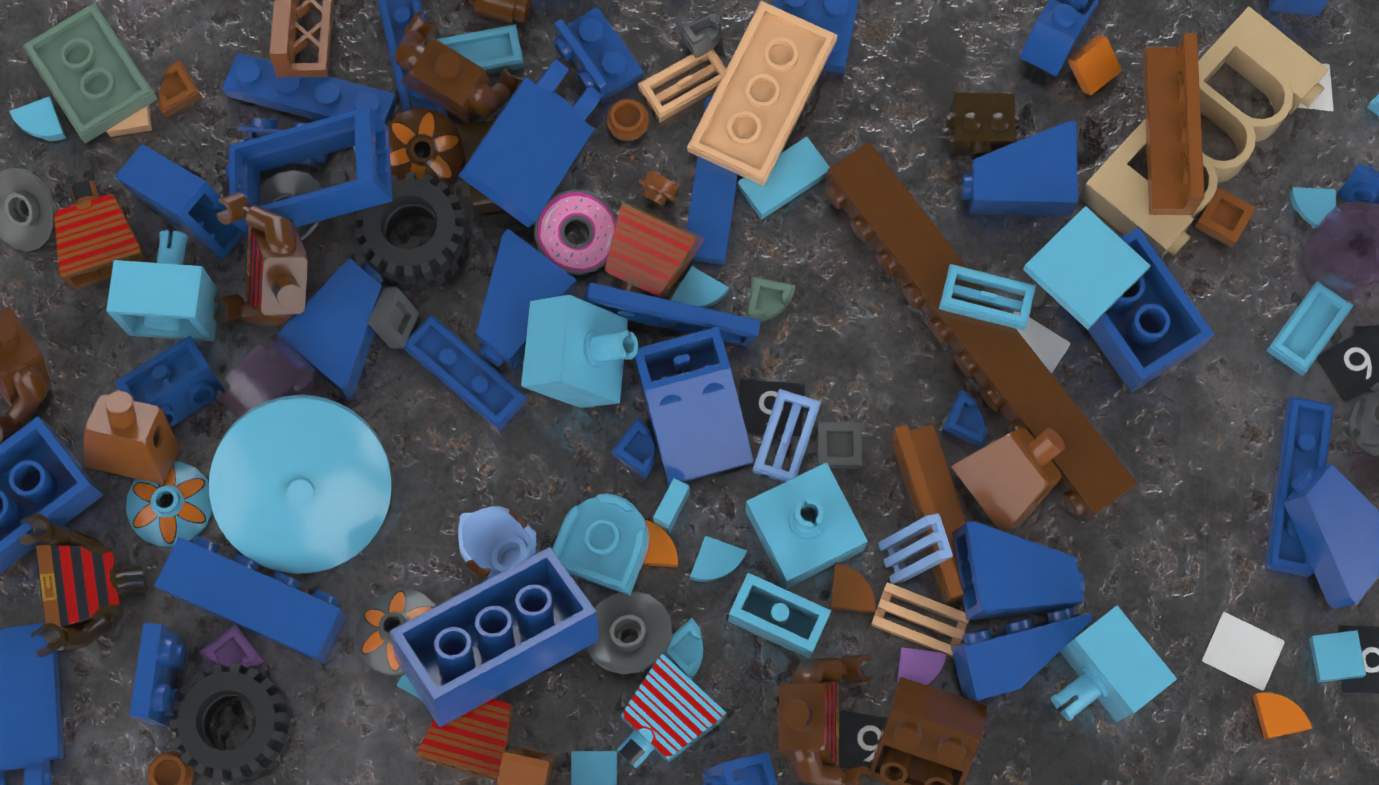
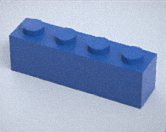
[154,536,348,664]

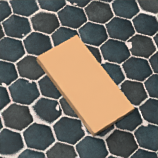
[687,1,838,186]

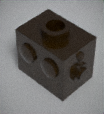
[946,92,1019,160]

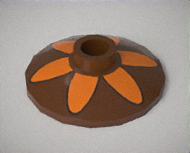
[387,108,464,185]

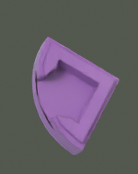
[199,624,264,668]
[896,647,946,687]

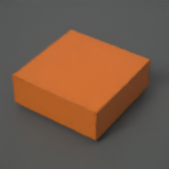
[1067,34,1122,95]

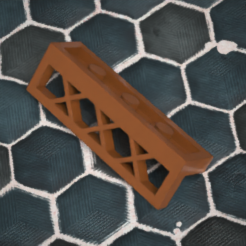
[269,0,334,77]
[1143,33,1204,215]
[890,424,966,605]

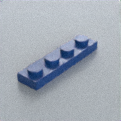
[222,52,398,125]

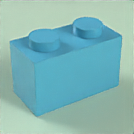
[728,573,831,659]

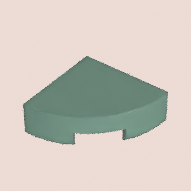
[745,277,796,322]

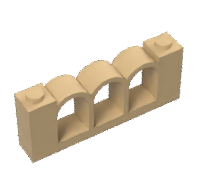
[1079,6,1328,258]

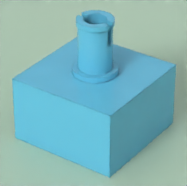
[106,230,221,342]
[521,295,638,408]
[745,462,868,590]
[1051,605,1177,723]

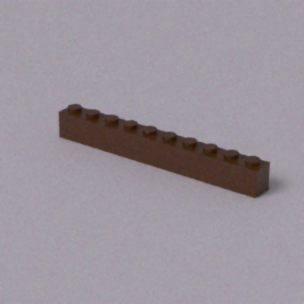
[824,142,1137,522]

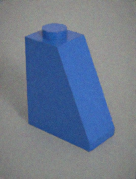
[961,121,1078,217]
[115,144,245,260]
[476,229,578,371]
[278,258,384,400]
[1284,464,1379,609]
[952,521,1085,620]

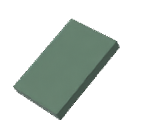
[22,3,158,143]

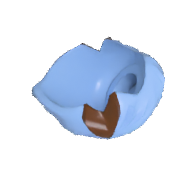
[458,506,537,579]

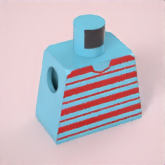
[616,654,726,769]

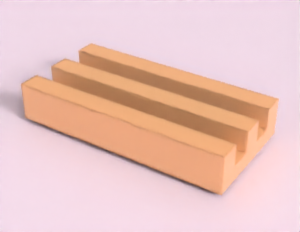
[638,49,726,123]
[870,582,969,658]

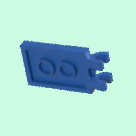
[458,59,603,228]
[0,623,64,785]

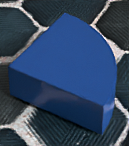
[941,390,987,449]
[611,418,655,480]

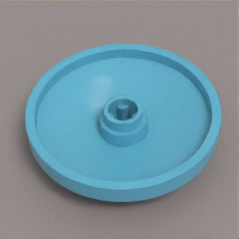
[209,395,391,574]

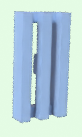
[752,389,821,482]
[878,513,953,584]

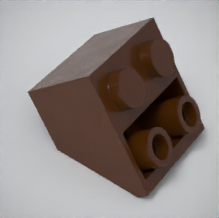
[867,677,987,785]

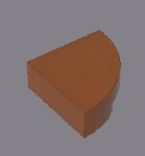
[158,59,202,118]
[830,563,876,614]

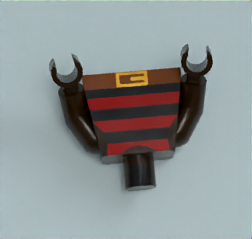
[19,514,145,657]

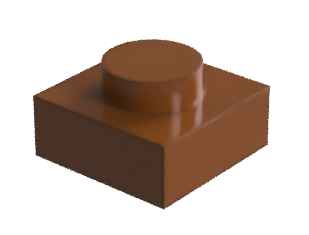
[1194,187,1256,248]

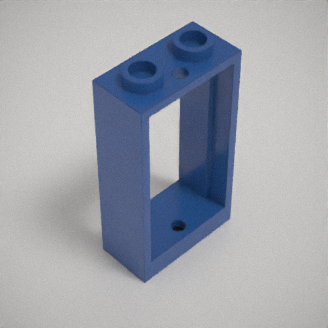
[226,106,392,236]

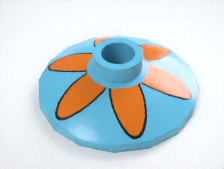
[126,461,213,547]

